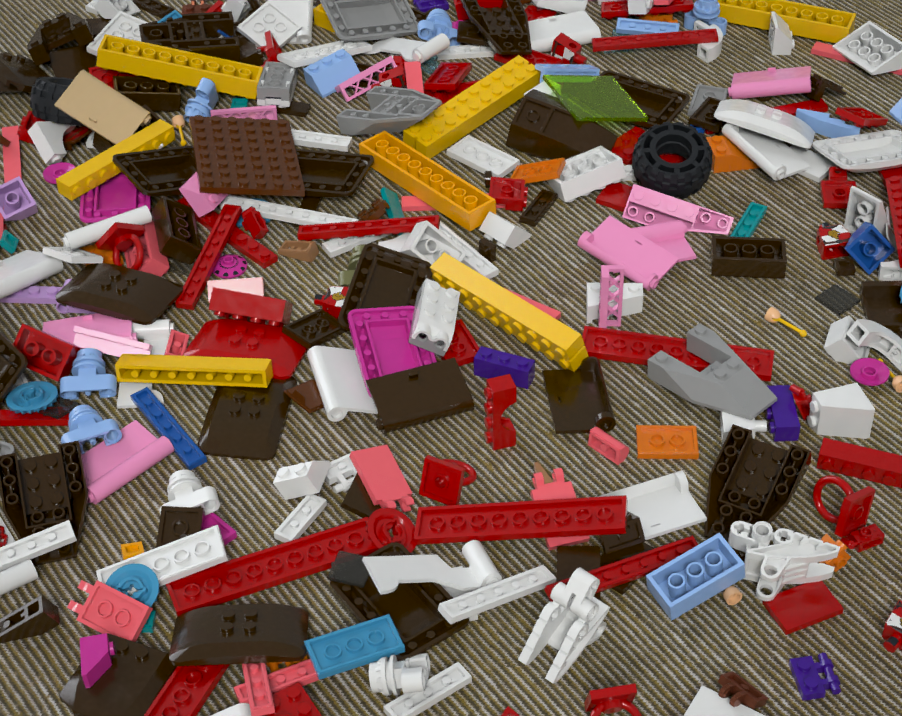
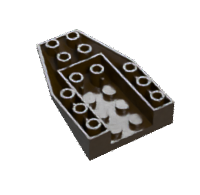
[704,424,811,541]
[0,441,88,566]

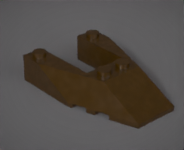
[139,11,240,62]
[27,12,94,67]

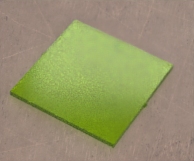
[543,75,648,121]

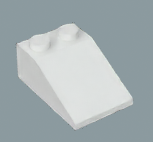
[844,186,888,236]
[400,220,467,265]

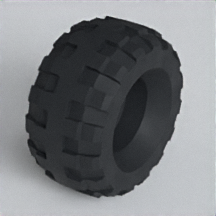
[30,77,85,126]
[632,121,713,199]

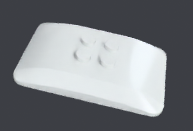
[714,99,815,149]
[812,130,902,173]

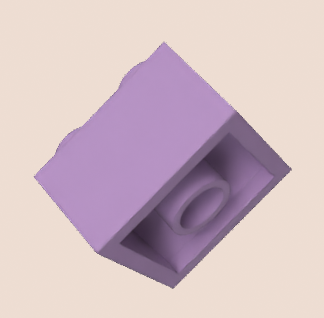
[0,176,38,221]

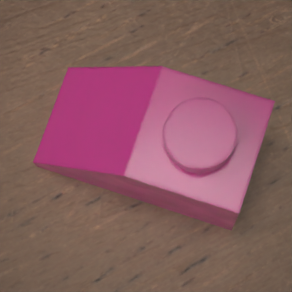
[80,633,115,688]

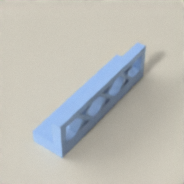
[616,18,680,35]
[535,64,600,85]

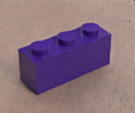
[474,346,535,389]
[765,385,801,442]

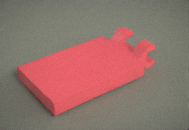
[349,445,415,512]
[530,468,590,551]
[67,580,153,642]

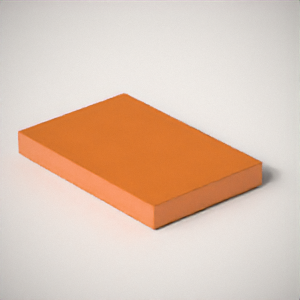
[511,158,566,184]
[636,425,699,459]

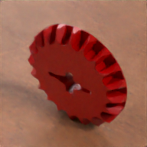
[366,508,417,553]

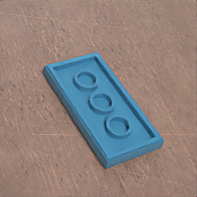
[304,614,405,680]

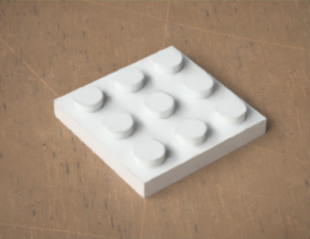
[237,0,302,48]

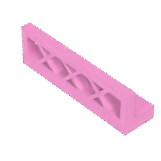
[335,56,397,102]
[210,105,278,120]
[598,265,624,328]
[73,326,153,357]

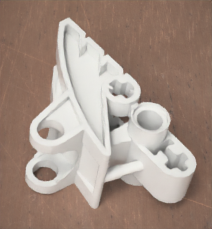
[728,521,840,601]
[518,567,610,684]

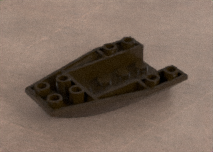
[461,0,532,55]
[506,89,618,160]

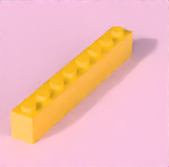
[56,119,176,201]
[115,354,273,388]

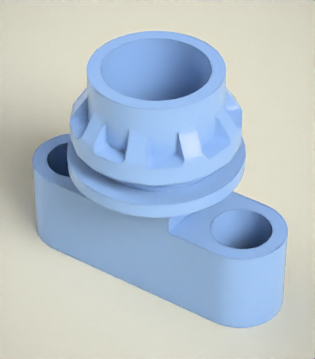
[684,0,727,36]
[417,9,461,46]
[183,77,219,123]
[59,348,117,400]
[61,405,122,454]

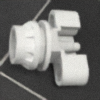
[159,470,220,515]
[369,653,430,696]

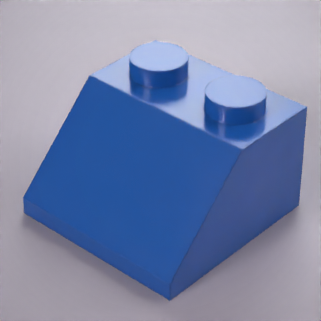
[844,222,896,275]

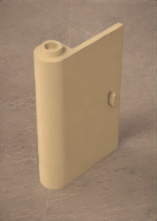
[54,70,152,145]

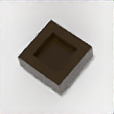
[478,238,496,262]
[833,258,856,276]

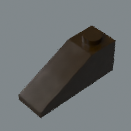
[234,35,264,66]
[0,595,60,643]

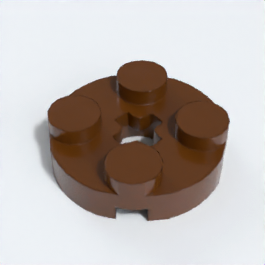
[357,198,390,221]

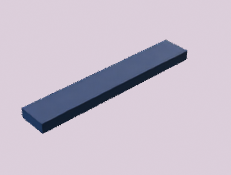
[130,387,207,470]

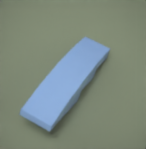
[796,108,861,138]

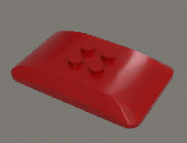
[183,319,308,380]

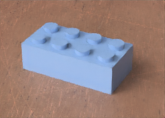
[646,533,745,621]

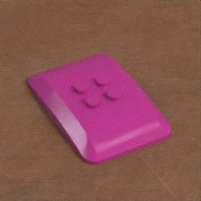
[79,161,151,223]
[348,306,437,398]

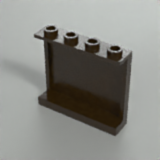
[859,281,902,339]

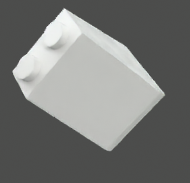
[807,383,875,439]

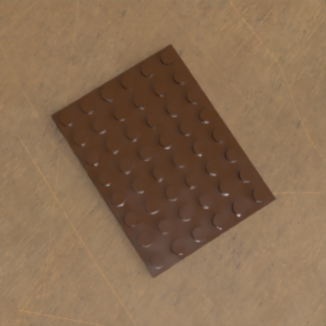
[189,115,305,197]

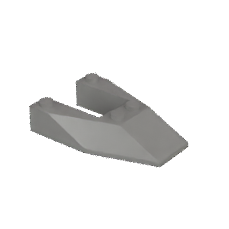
[336,86,442,136]
[648,323,777,420]

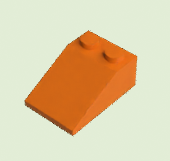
[706,135,760,173]

